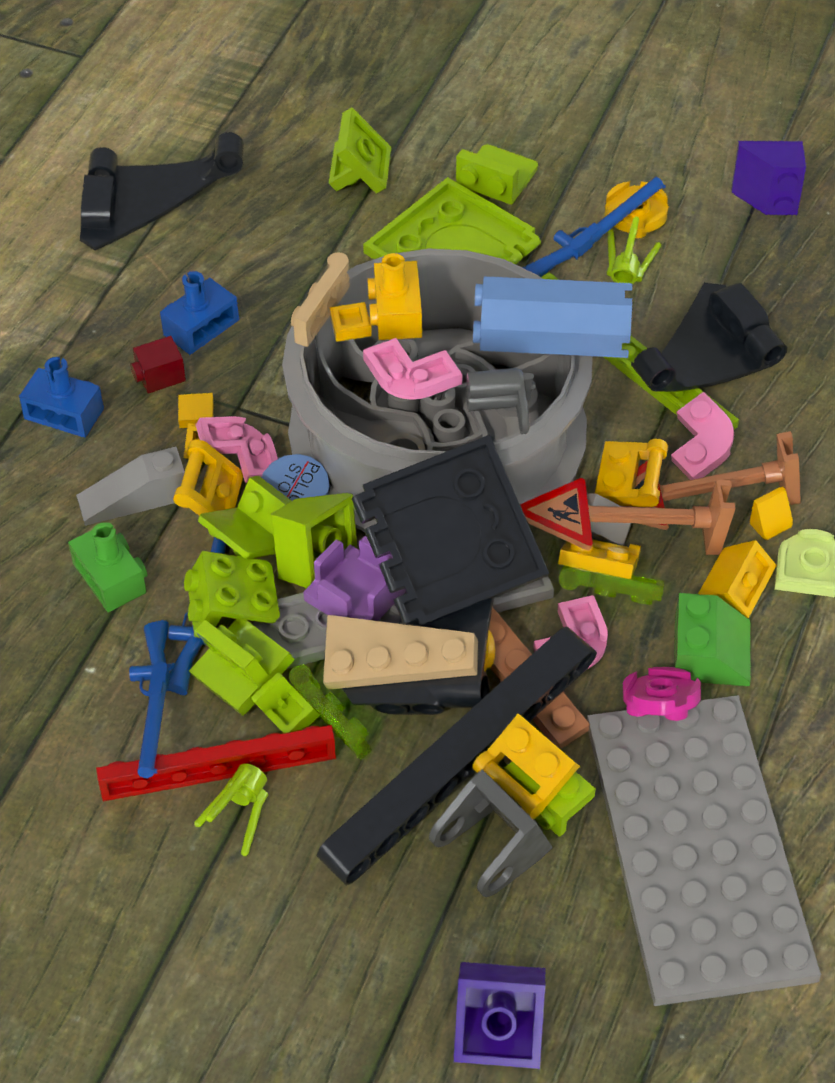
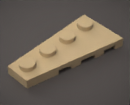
[323,615,478,690]

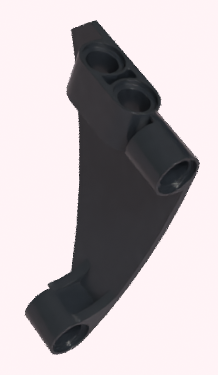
[80,132,244,251]
[631,282,788,392]
[342,598,494,715]

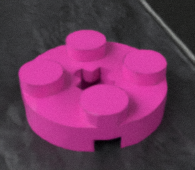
[623,667,701,721]

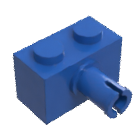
[160,271,239,355]
[19,357,104,438]

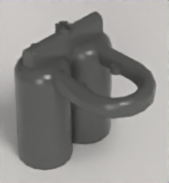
[466,368,535,434]

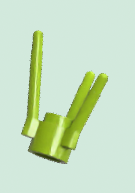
[607,216,661,285]
[194,764,268,856]

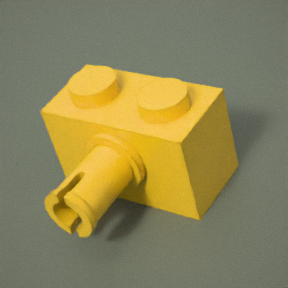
[367,253,422,340]

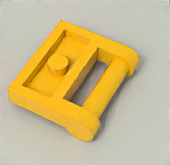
[173,439,243,516]
[595,439,668,507]
[558,539,641,579]
[472,714,580,819]

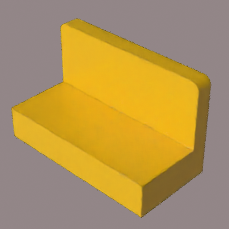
[698,540,777,618]

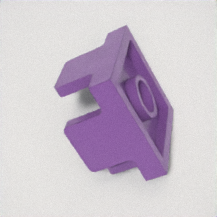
[303,536,405,621]

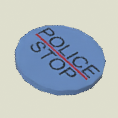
[261,454,330,501]

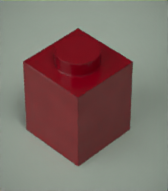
[130,336,186,394]

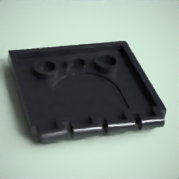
[351,435,549,627]

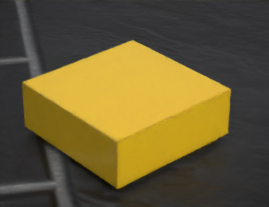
[329,302,372,342]
[178,393,214,428]

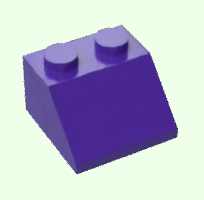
[731,141,806,215]
[453,962,546,1069]

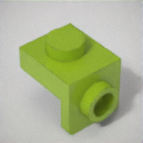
[252,673,320,733]

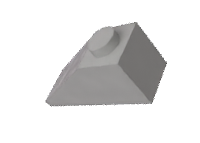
[77,447,185,526]

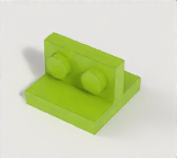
[329,107,391,194]
[189,619,295,716]

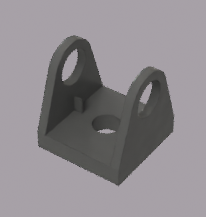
[429,769,553,897]

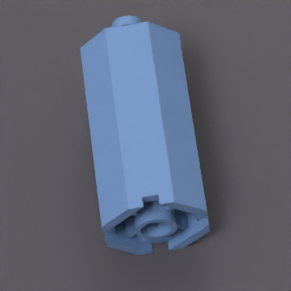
[473,276,632,358]

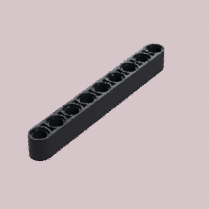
[317,626,597,885]

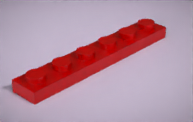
[96,725,336,801]

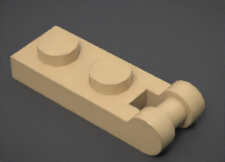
[291,252,350,347]

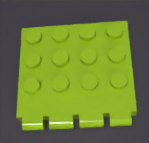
[363,177,541,265]

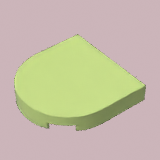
[774,529,835,597]

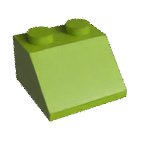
[271,493,358,588]

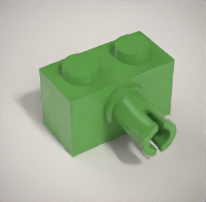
[68,522,148,612]

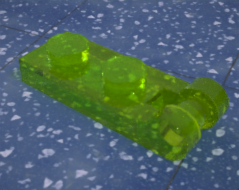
[559,565,664,605]
[289,665,372,761]

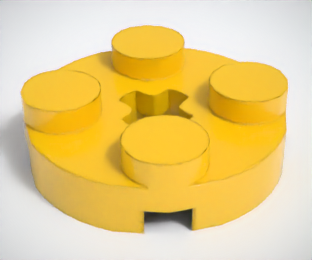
[604,181,669,238]

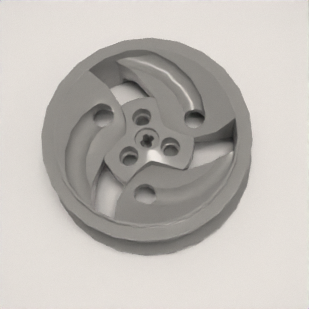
[282,249,593,532]

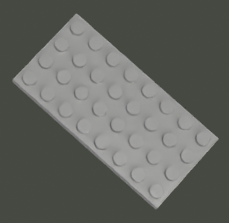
[587,695,821,1006]

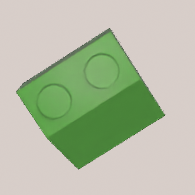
[674,593,750,686]

